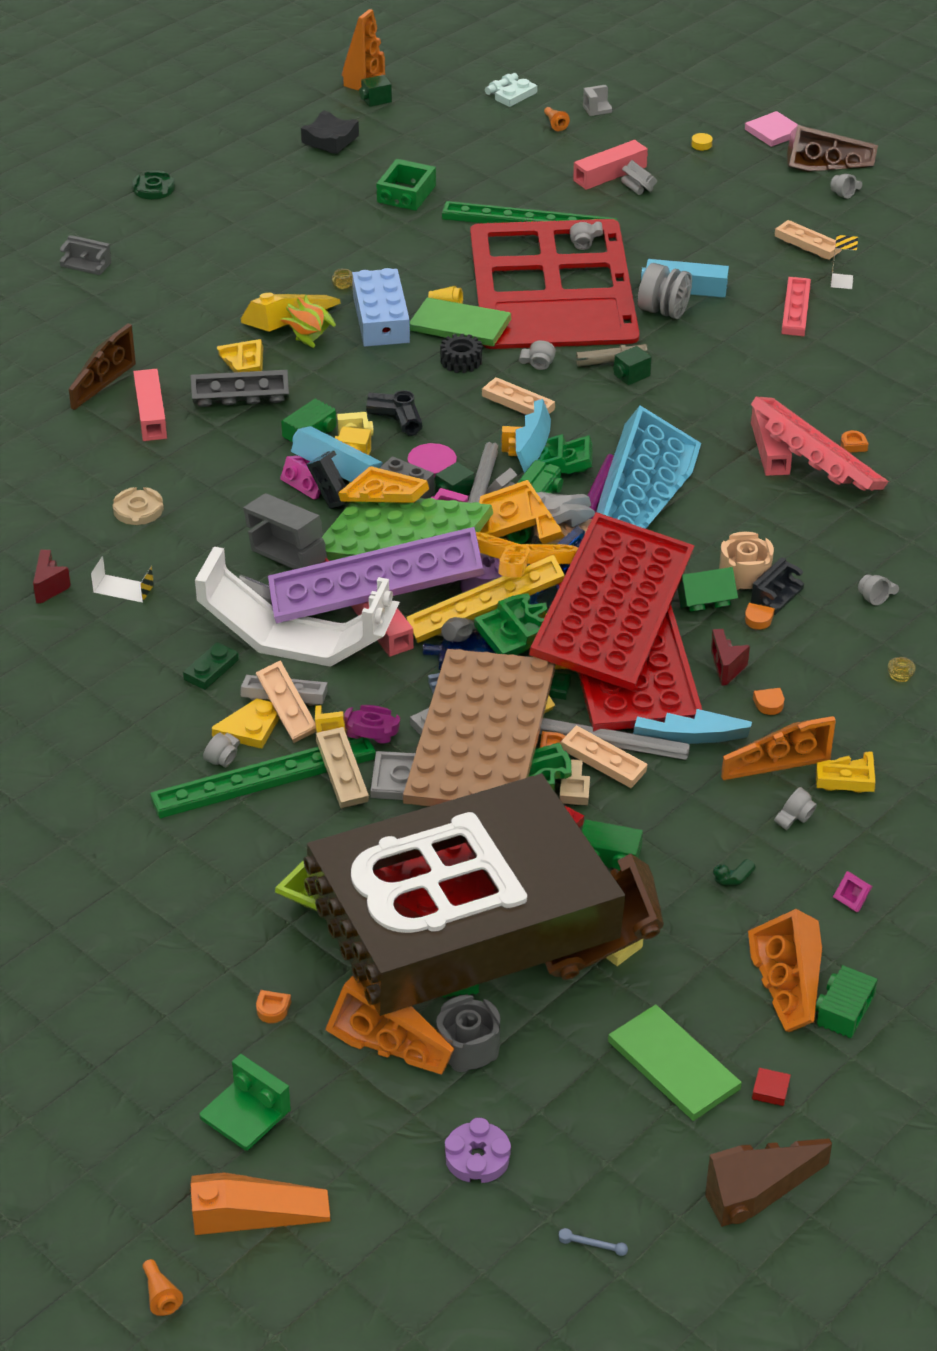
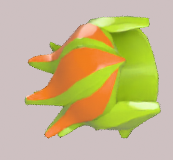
[281,295,336,348]

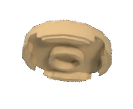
[113,487,164,525]

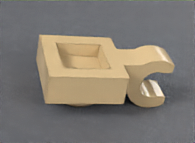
[560,759,590,805]

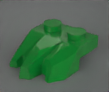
[538,434,592,474]
[474,593,547,655]
[529,742,572,790]

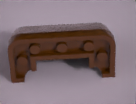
[545,854,664,980]

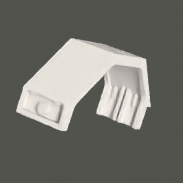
[195,547,400,667]

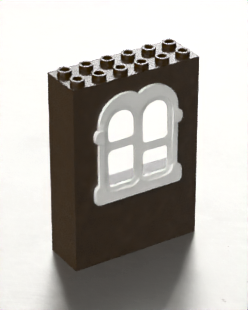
[303,773,625,1016]

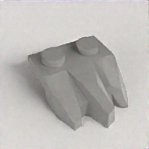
[537,492,595,527]

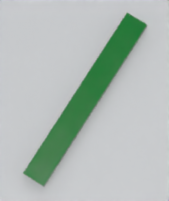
[442,201,617,236]
[150,737,376,819]

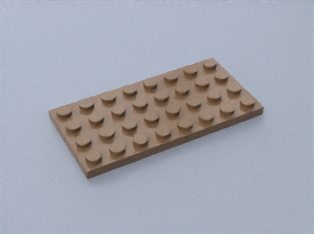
[403,649,555,806]

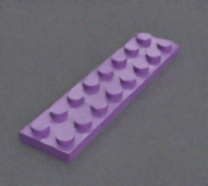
[268,527,485,624]

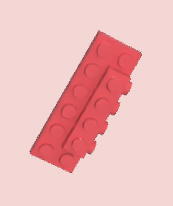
[751,396,889,491]

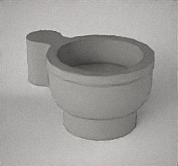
[831,174,862,199]
[570,222,603,250]
[519,341,556,370]
[858,574,899,605]
[203,733,240,768]
[774,787,817,830]

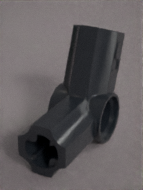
[366,390,423,436]

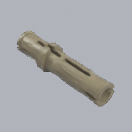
[576,344,648,367]

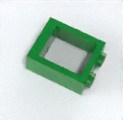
[376,159,436,211]

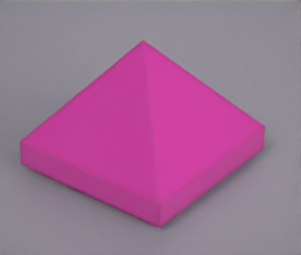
[833,871,873,912]

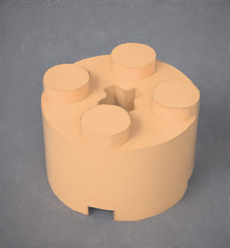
[719,532,774,590]

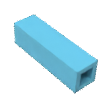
[641,259,729,297]
[291,426,382,482]

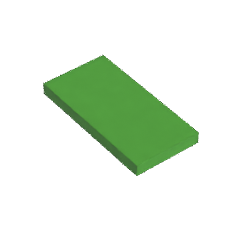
[409,297,511,346]
[608,1004,742,1121]

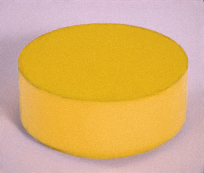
[691,133,713,151]

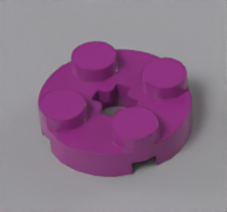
[344,705,400,743]

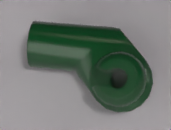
[713,859,756,885]

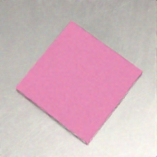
[745,111,798,147]

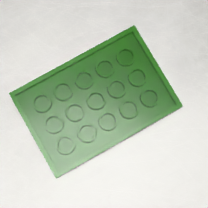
[322,498,493,561]

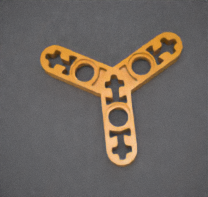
[476,532,578,578]

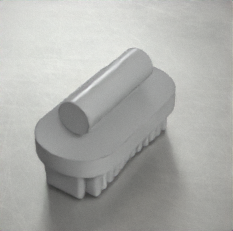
[621,160,657,195]

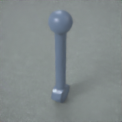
[559,1228,628,1256]

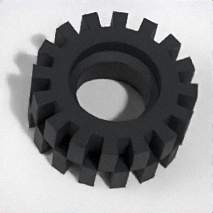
[440,334,482,373]

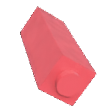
[573,140,648,190]
[133,369,167,441]
[751,407,792,476]
[351,602,414,657]

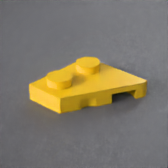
[217,339,263,372]
[212,699,280,749]
[816,751,876,792]

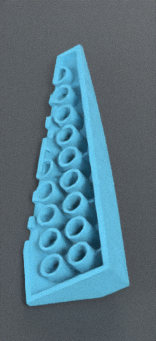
[597,406,701,529]

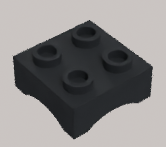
[301,110,359,154]

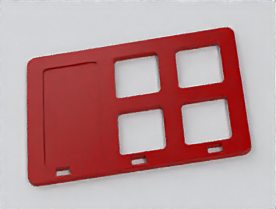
[470,219,640,349]

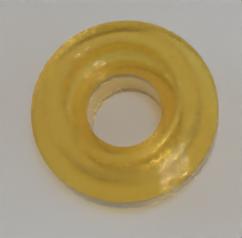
[332,269,353,289]
[888,657,916,682]

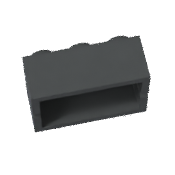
[243,493,327,569]

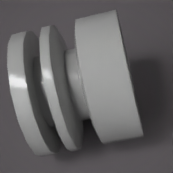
[638,263,692,319]

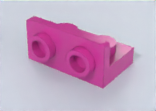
[280,456,321,499]

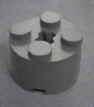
[436,995,500,1072]

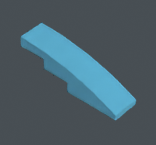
[516,399,551,473]
[633,709,752,744]

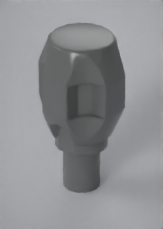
[441,617,477,642]

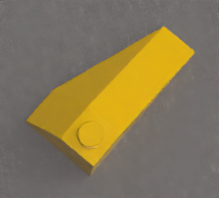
[241,293,341,332]

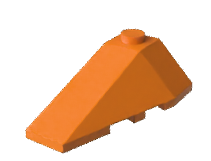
[342,9,385,91]
[721,716,836,780]
[748,909,822,1032]
[325,976,454,1074]
[191,1172,330,1235]

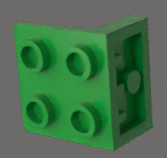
[200,1054,291,1151]

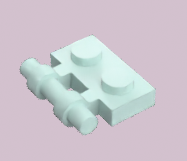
[485,73,538,107]

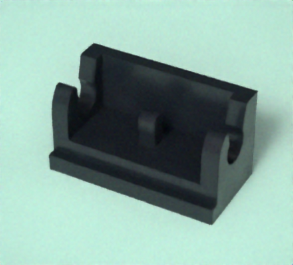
[306,450,347,509]
[751,557,804,615]

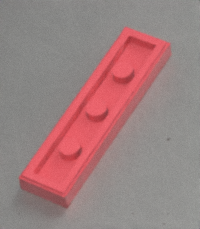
[781,277,811,336]

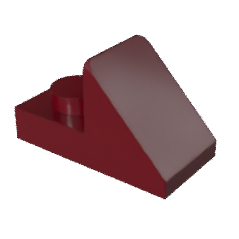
[33,550,71,603]
[711,629,750,686]

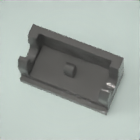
[60,235,111,275]

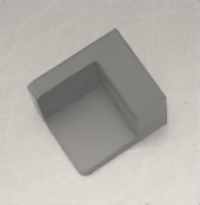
[583,85,612,116]

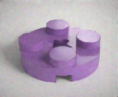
[445,1118,511,1183]

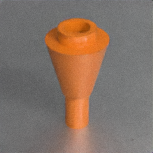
[544,107,570,131]
[142,1259,183,1316]

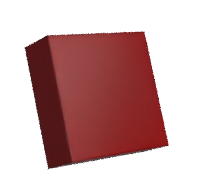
[752,1068,791,1106]

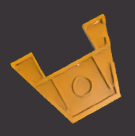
[479,480,565,544]

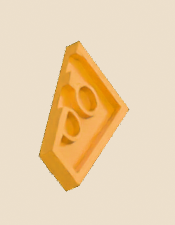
[338,466,429,503]

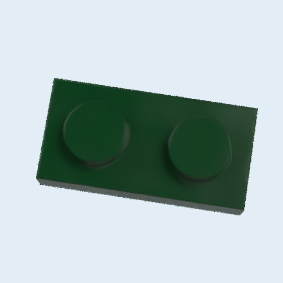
[183,642,239,690]

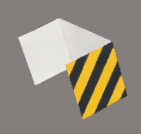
[831,235,858,289]
[91,556,154,603]

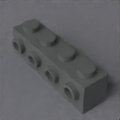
[191,370,289,407]

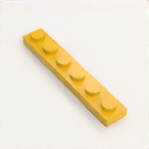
[406,555,565,643]

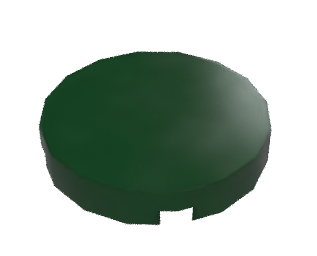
[132,170,175,200]

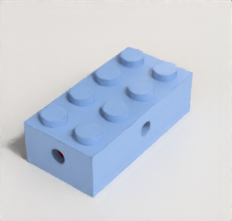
[352,268,410,347]

